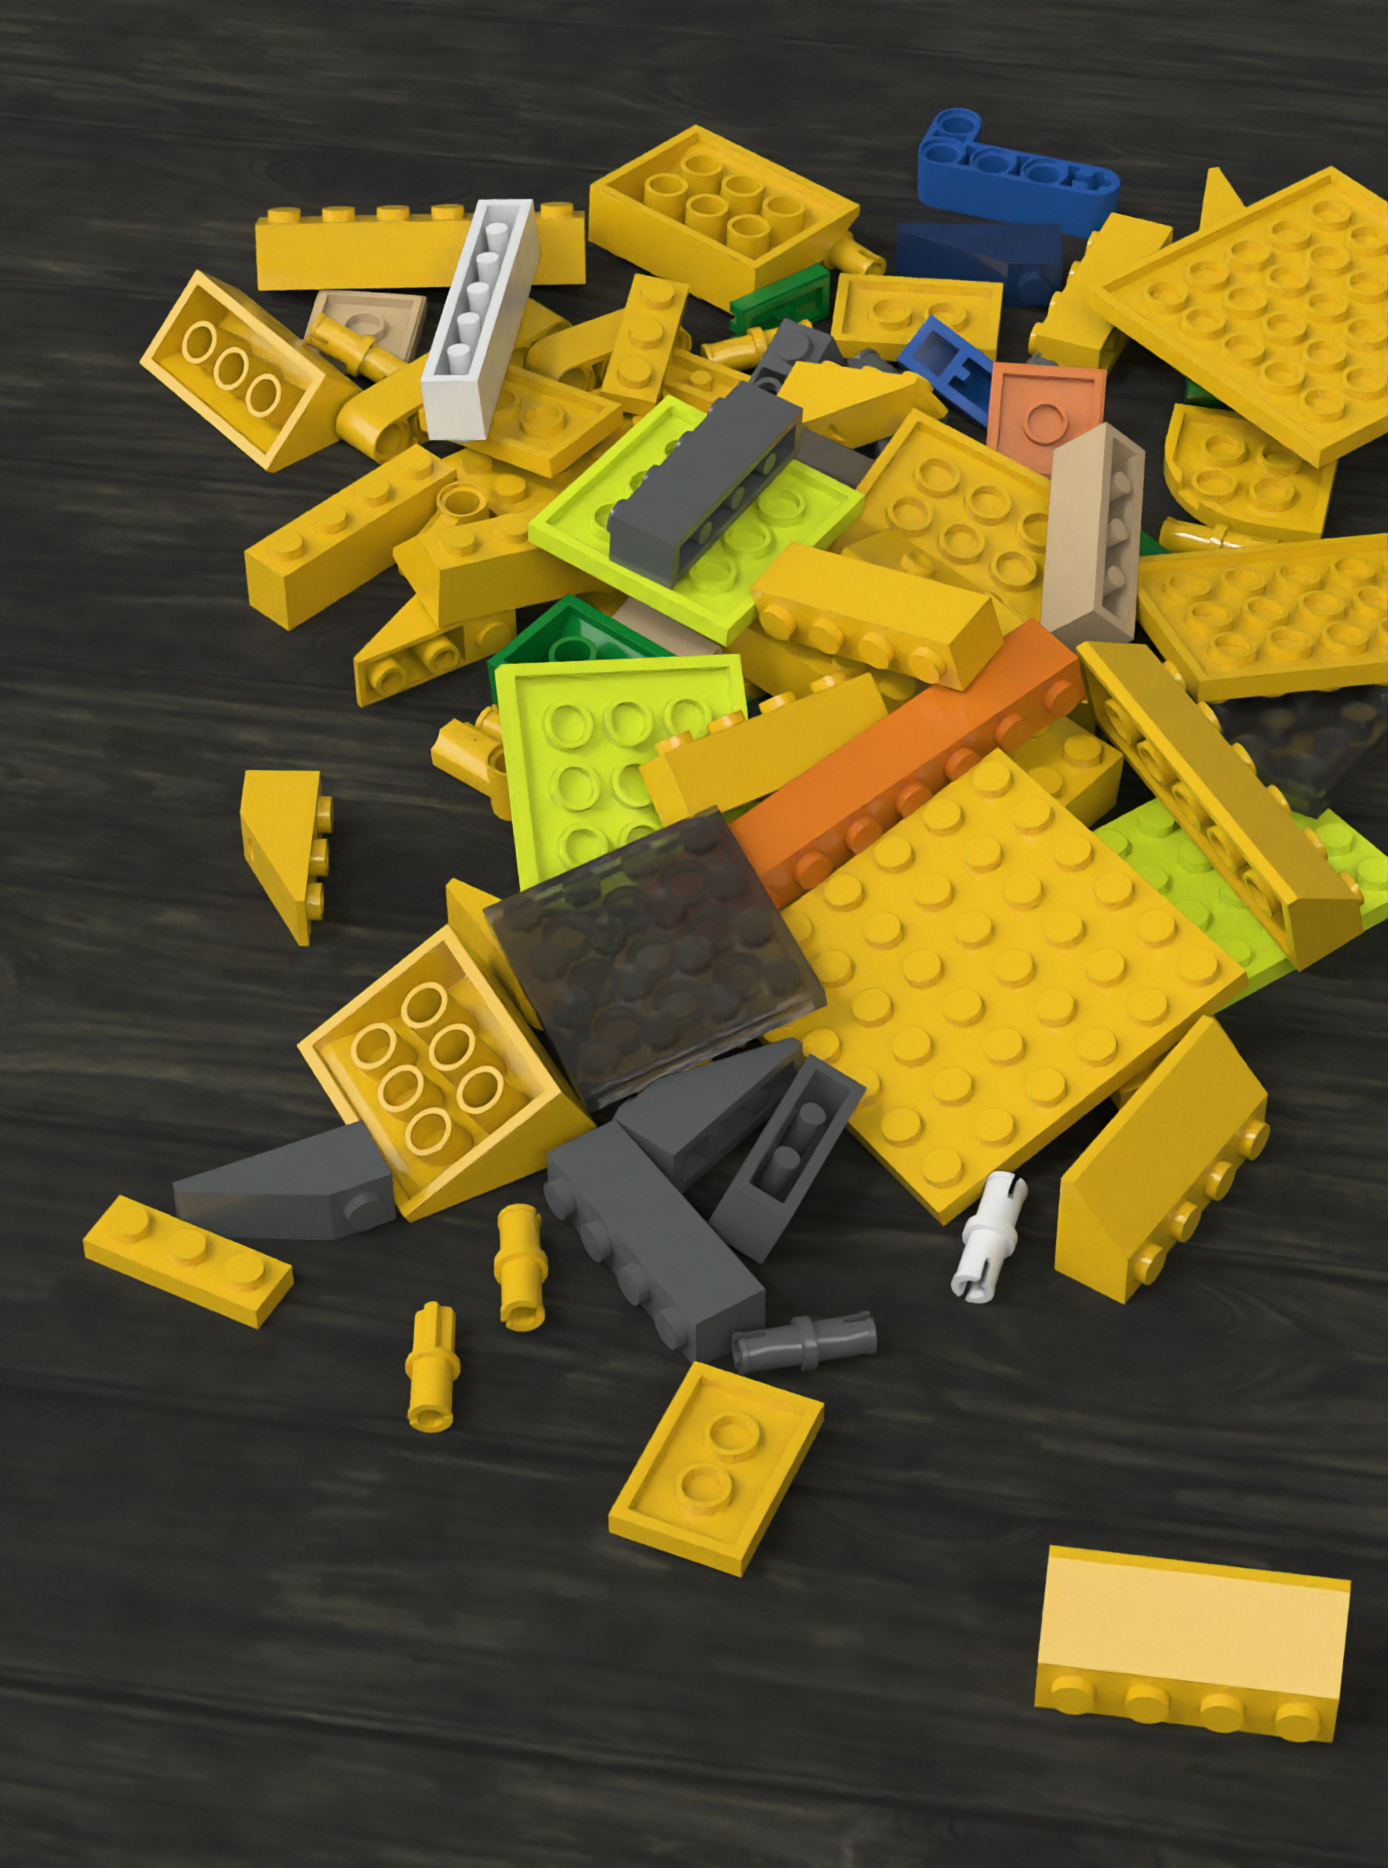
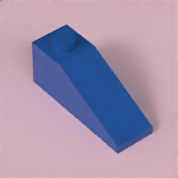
[896,314,994,432]

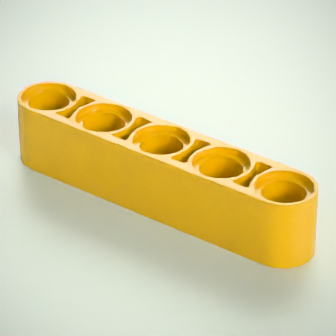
[335,297,573,465]

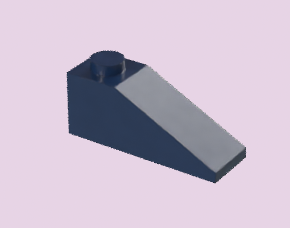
[896,223,1063,308]

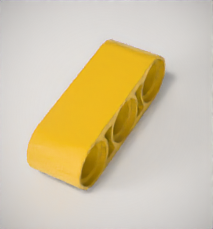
[525,308,692,392]

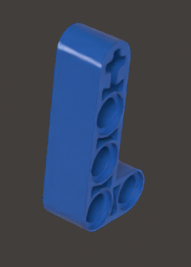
[917,108,1120,239]

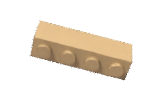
[1040,422,1145,655]

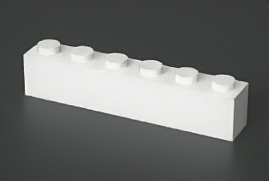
[420,199,540,443]

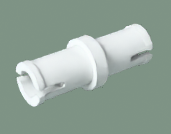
[951,1171,1028,1304]

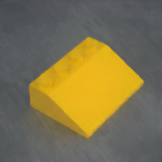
[588,125,860,317]
[297,923,597,1223]

